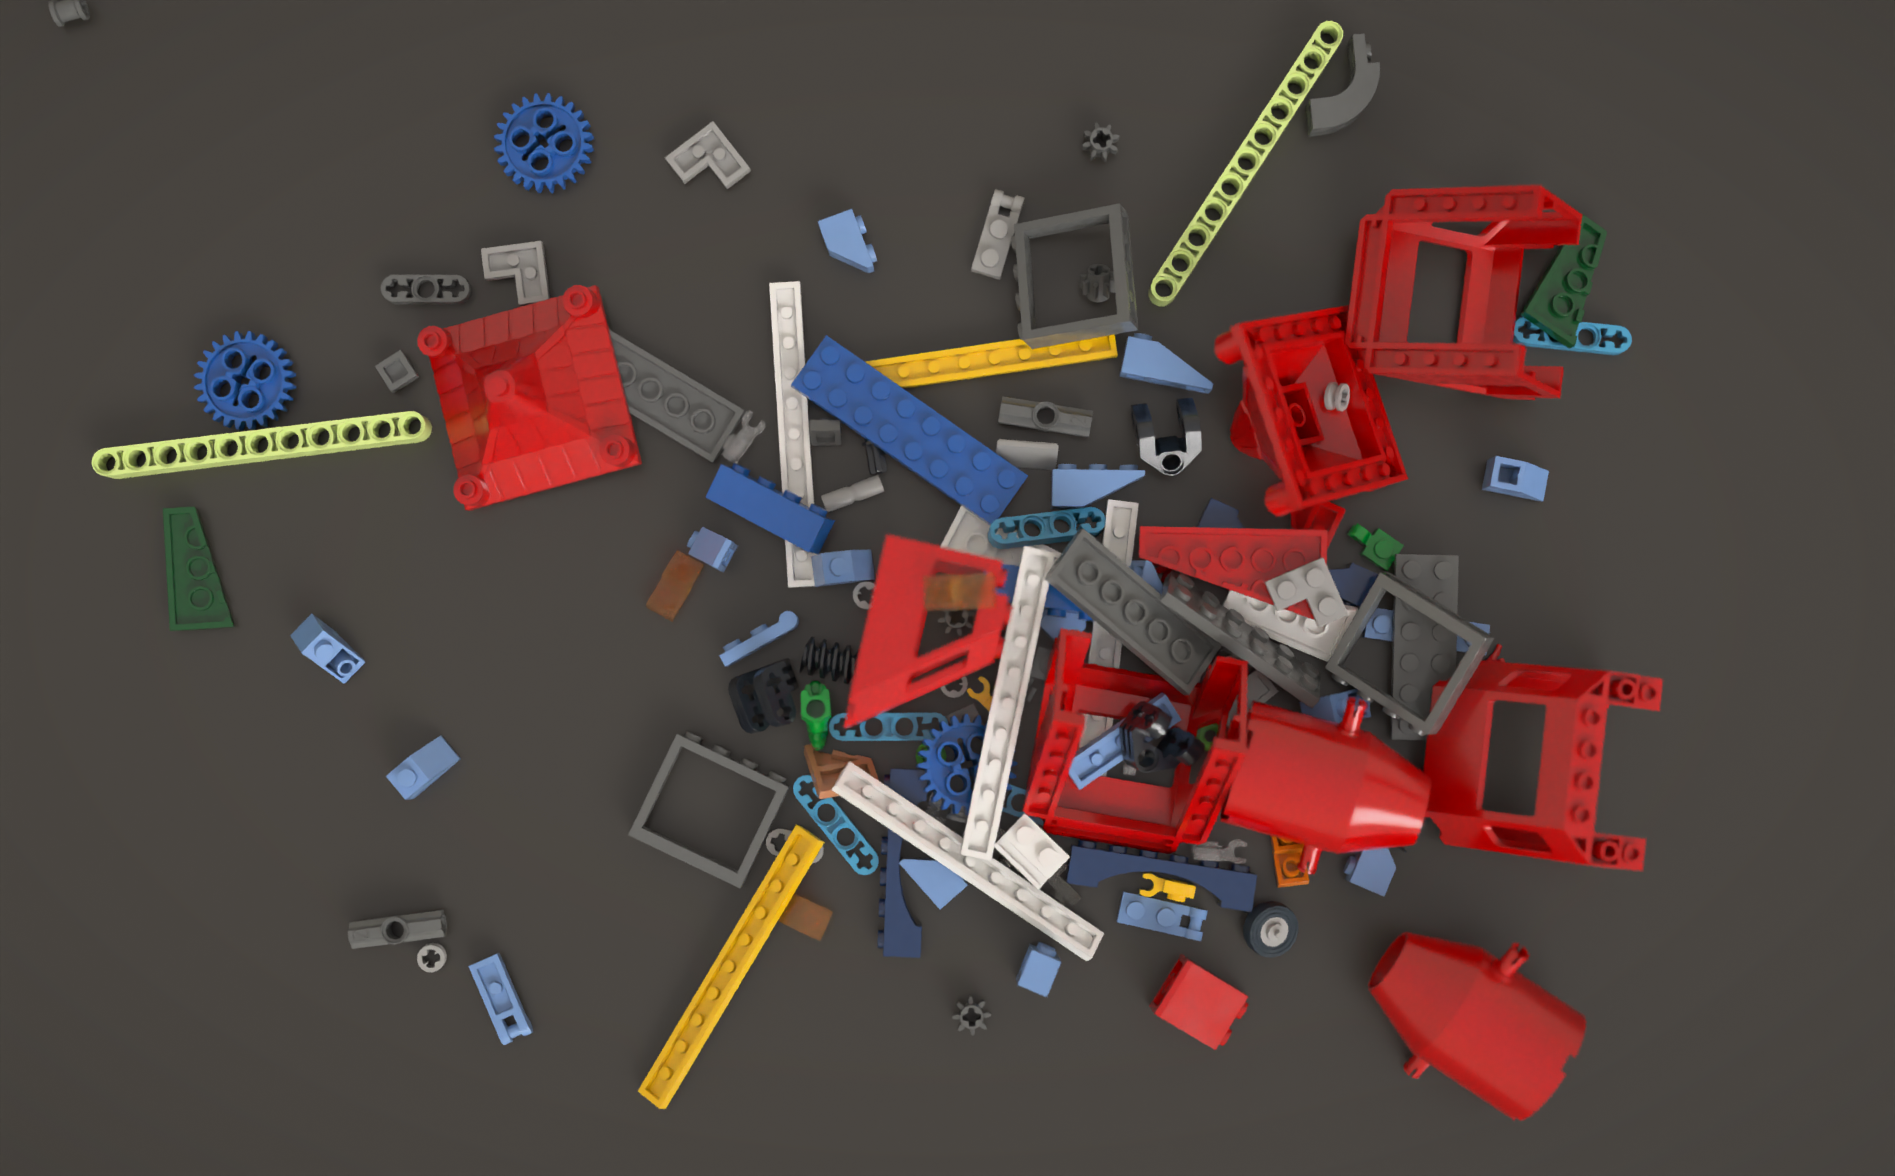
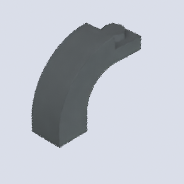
[1305,33,1380,137]

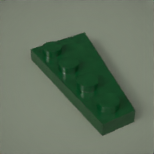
[1520,215,1608,349]
[163,506,235,631]

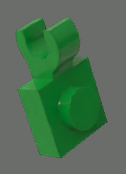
[1347,523,1404,571]

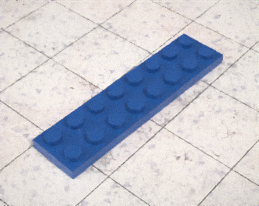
[791,335,1028,526]

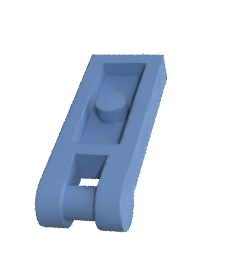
[719,611,799,667]
[1116,891,1208,941]
[469,952,533,1045]

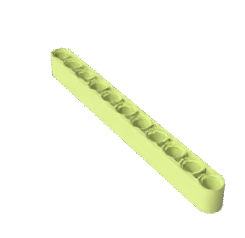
[1148,21,1343,306]
[92,411,432,479]

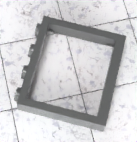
[1011,203,1138,349]
[1325,572,1495,736]
[628,731,791,888]

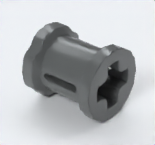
[48,0,90,27]

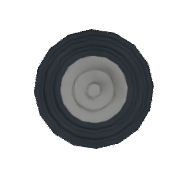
[1243,901,1299,958]

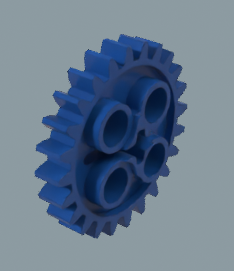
[494,93,594,193]
[194,331,297,431]
[916,714,1018,816]

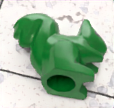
[801,680,831,750]

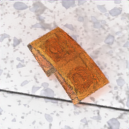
[646,550,704,622]
[924,574,996,610]
[778,893,833,941]

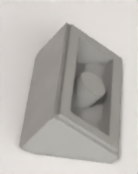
[996,439,1059,470]

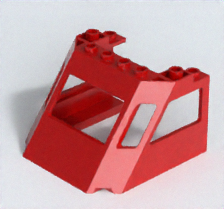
[1345,185,1582,400]
[844,535,1013,728]
[1023,628,1248,854]
[1423,660,1663,871]

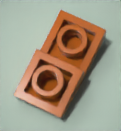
[1270,836,1309,888]

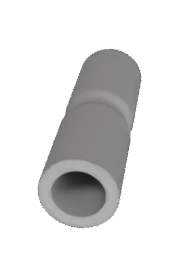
[821,475,885,512]

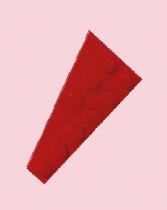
[1139,526,1327,620]

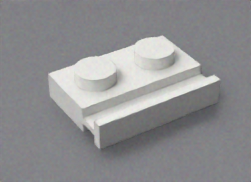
[994,813,1070,890]

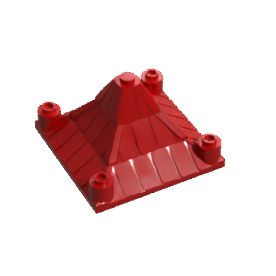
[417,285,642,511]
[1214,305,1408,516]

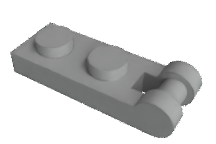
[971,189,1025,280]

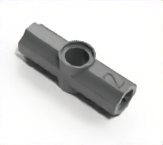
[998,396,1093,438]
[348,909,447,949]

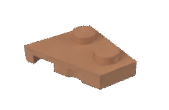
[804,745,879,799]

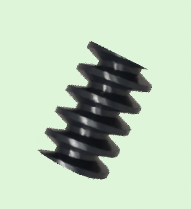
[799,636,861,684]

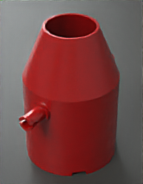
[1220,697,1431,874]
[1368,932,1586,1121]

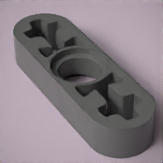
[381,275,472,305]

